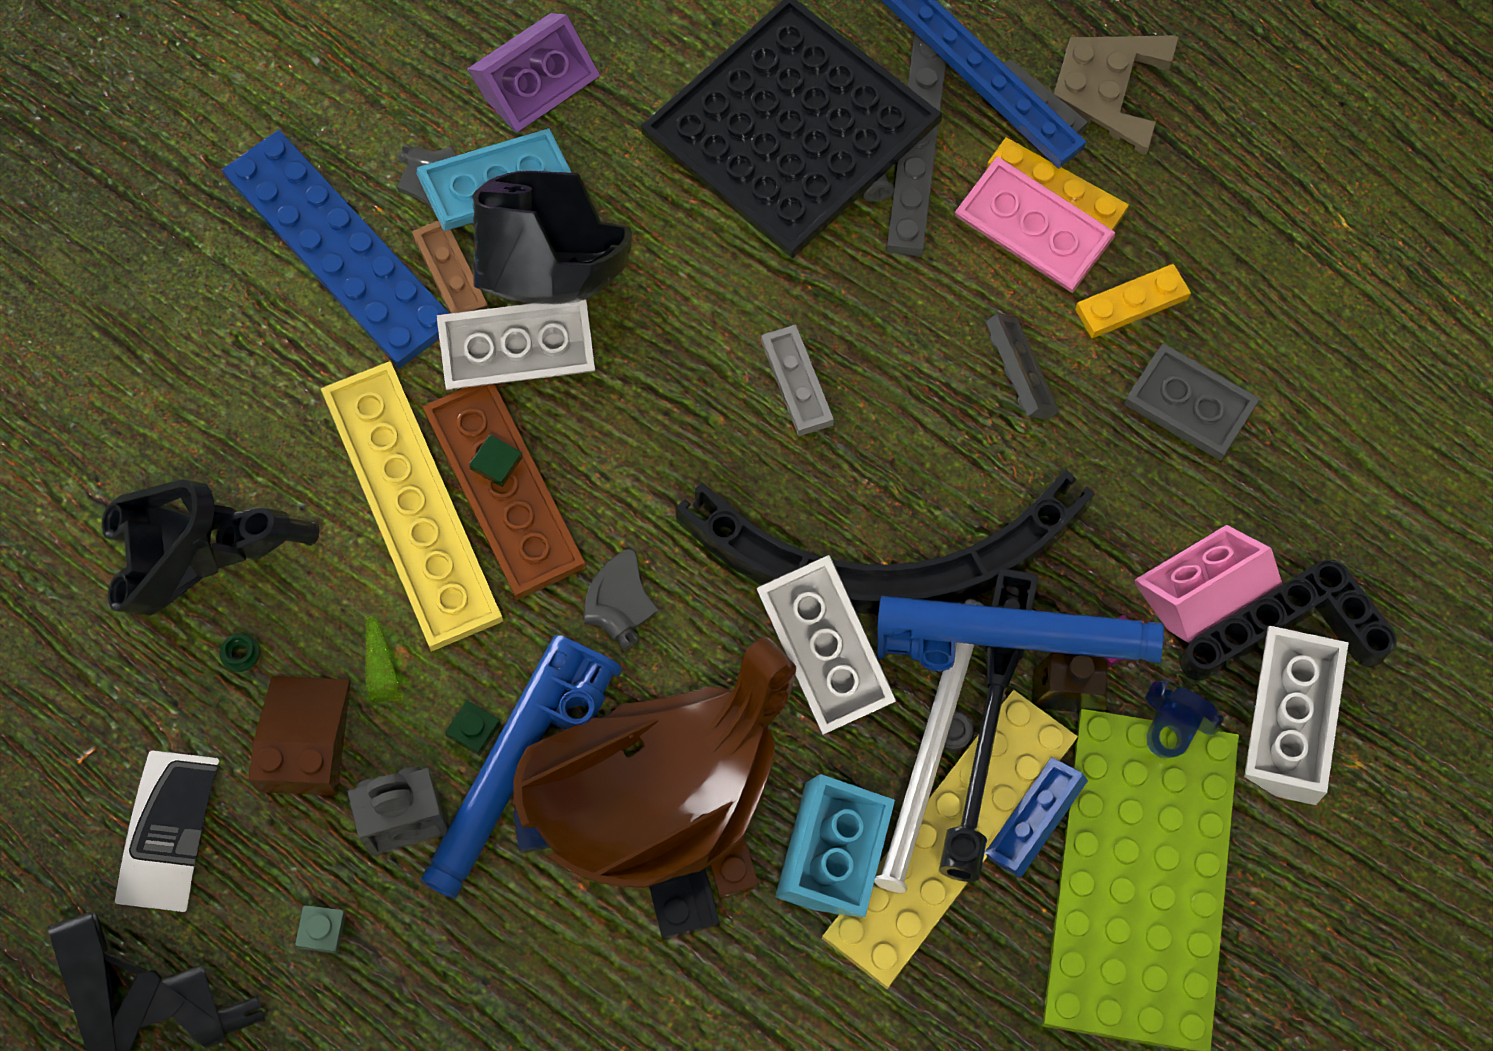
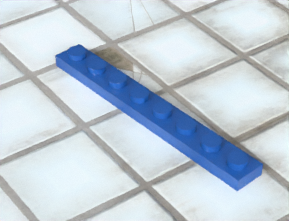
[881,0,1086,169]

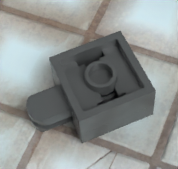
[347,767,448,856]

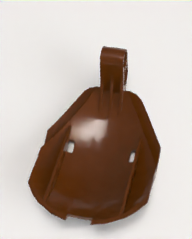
[513,637,796,888]

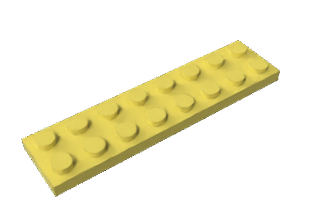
[321,361,503,652]
[822,690,1078,989]

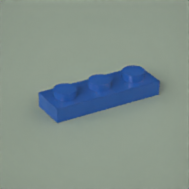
[984,757,1088,878]

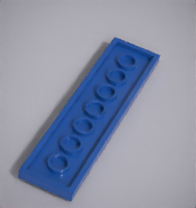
[221,129,450,369]

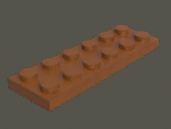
[422,384,586,601]

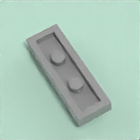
[761,324,834,437]

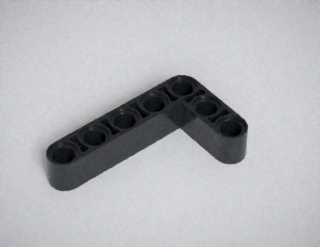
[1180,559,1397,681]

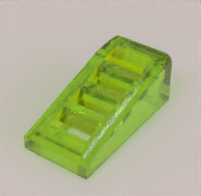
[366,616,402,703]

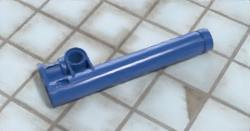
[878,596,1164,671]
[420,635,623,899]

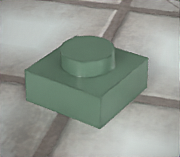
[295,905,346,954]

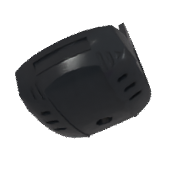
[472,171,632,305]

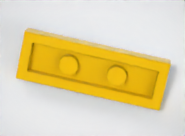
[1075,263,1191,339]

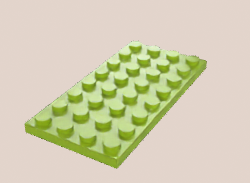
[1042,709,1239,1051]

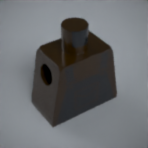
[1031,653,1108,713]

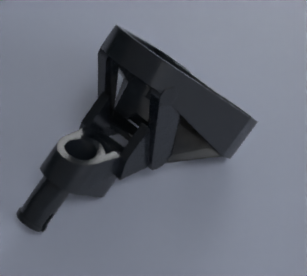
[102,479,319,616]
[48,911,265,1051]

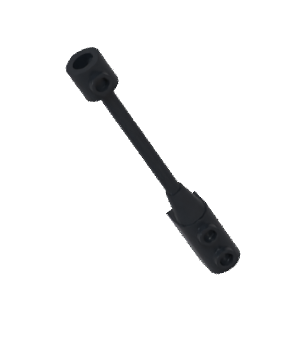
[939,568,1038,882]

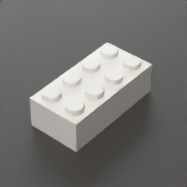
[756,555,896,734]

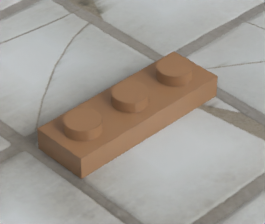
[412,221,489,314]

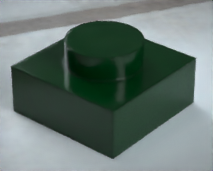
[445,700,501,756]

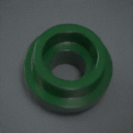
[219,634,260,672]

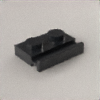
[649,868,720,941]

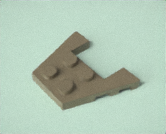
[1054,35,1179,155]

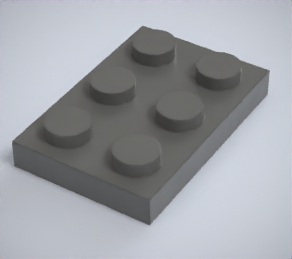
[1124,343,1260,461]

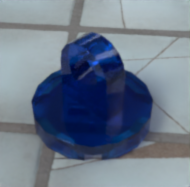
[1145,681,1224,759]

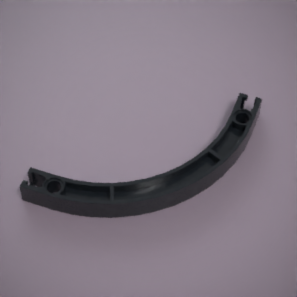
[676,469,1095,614]

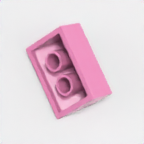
[1134,525,1283,643]

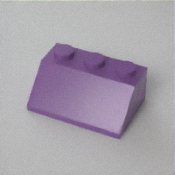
[468,13,600,132]

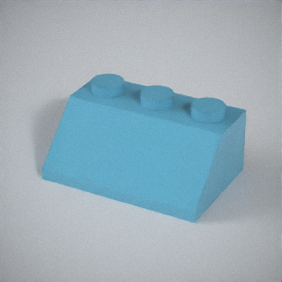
[775,774,895,918]

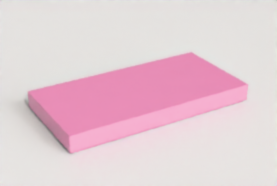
[955,156,1115,294]

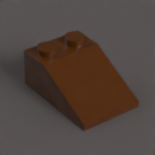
[248,676,351,796]

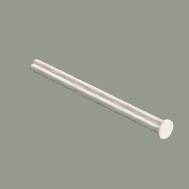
[875,599,984,893]

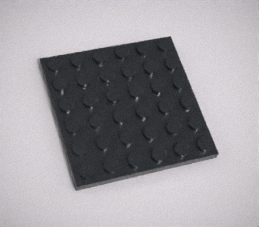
[641,0,942,259]

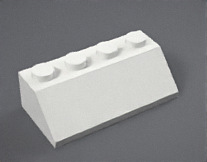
[437,299,595,390]
[1244,626,1348,805]

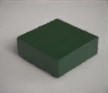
[469,435,523,487]

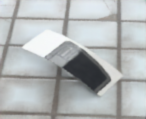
[115,751,219,912]

